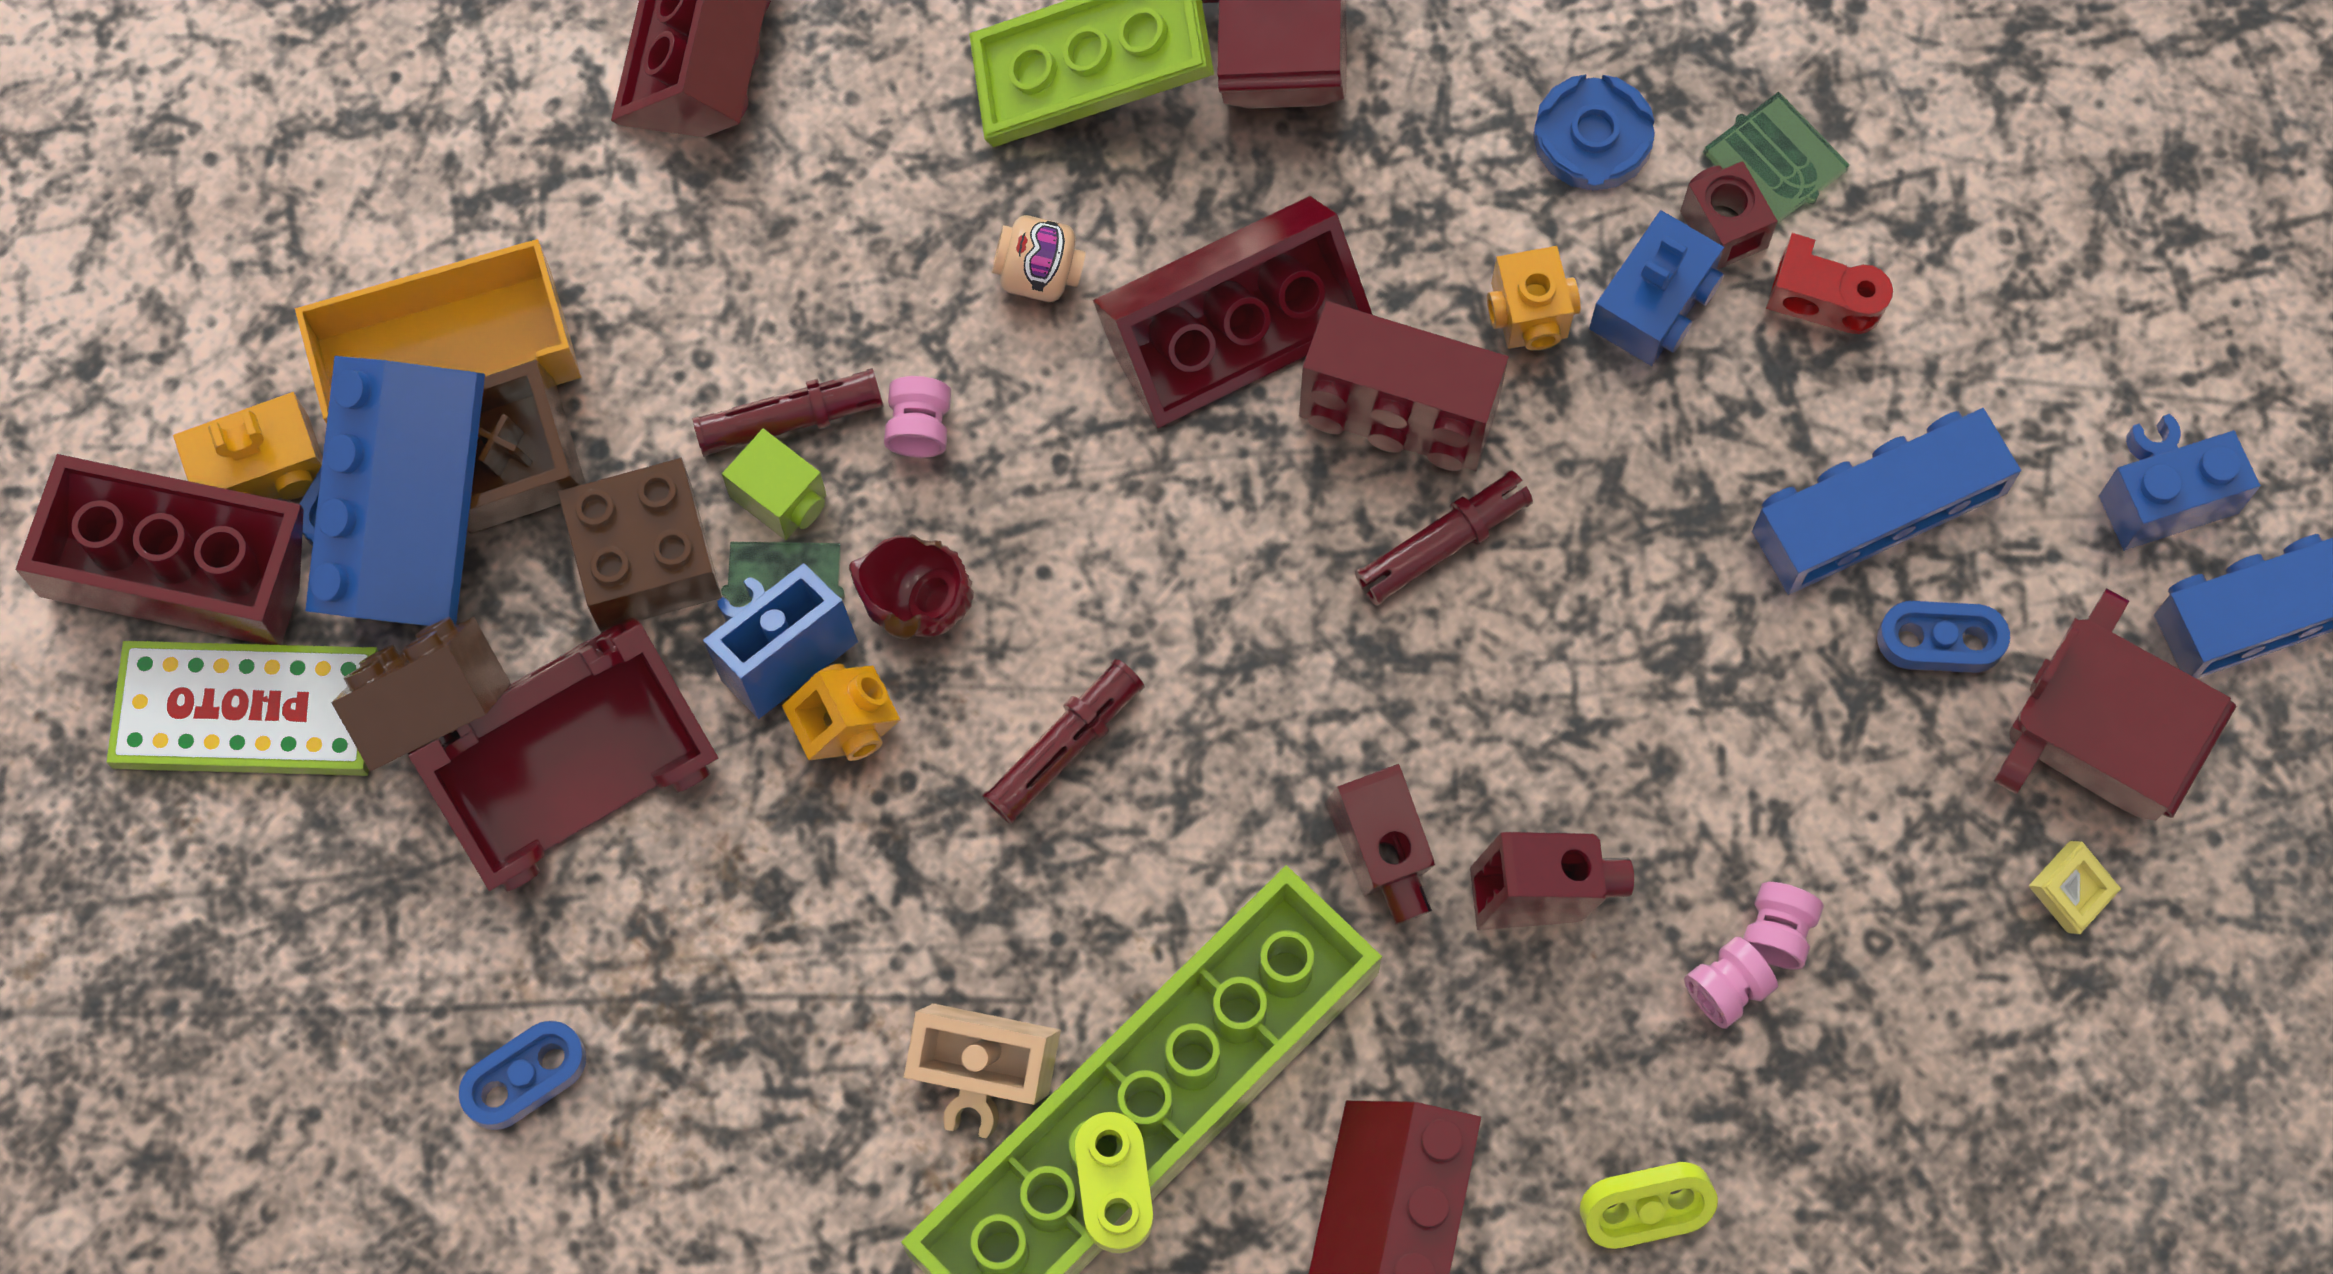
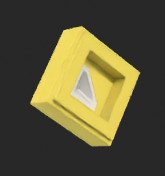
[2029,841,2121,934]

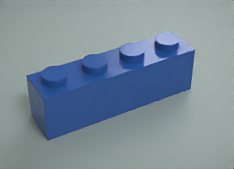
[1752,407,2021,595]
[2154,534,2333,679]

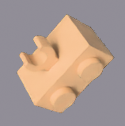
[904,1004,1061,1138]

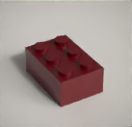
[1299,301,1509,471]

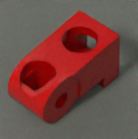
[1766,233,1893,334]

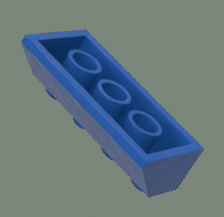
[305,356,485,626]

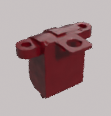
[1202,0,1347,109]
[1993,588,2237,821]

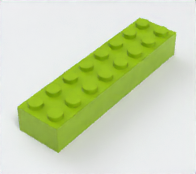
[901,865,1382,1274]

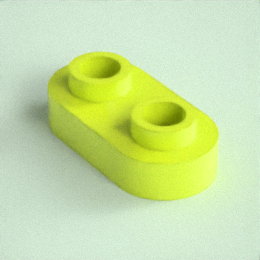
[1075,1112,1153,1253]
[1579,1162,1718,1249]

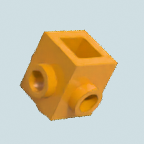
[1487,246,1581,350]
[782,664,901,761]

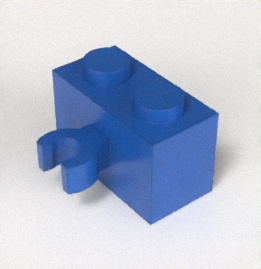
[1589,210,1724,366]
[2098,414,2261,551]
[703,563,858,719]

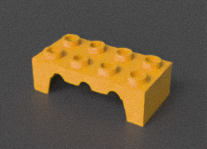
[295,239,582,424]

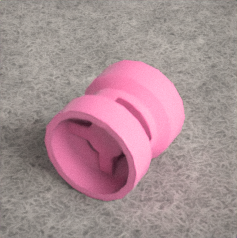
[884,376,951,458]
[1743,882,1824,970]
[1684,937,1778,1029]

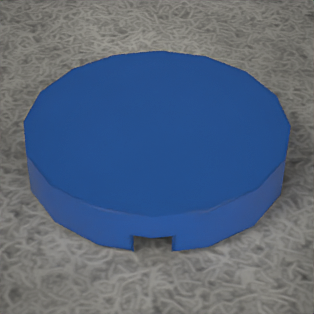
[1533,74,1655,191]

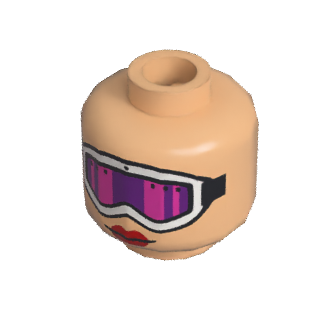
[992,215,1086,302]

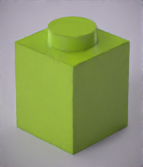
[722,428,827,540]

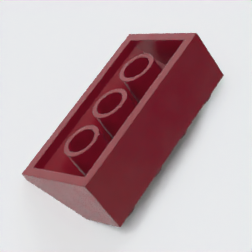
[611,0,771,138]
[1093,196,1373,428]
[15,454,304,645]
[1308,1100,1481,1274]

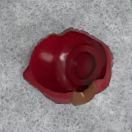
[849,534,974,639]

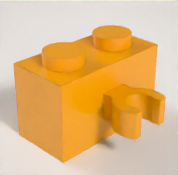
[173,392,323,499]

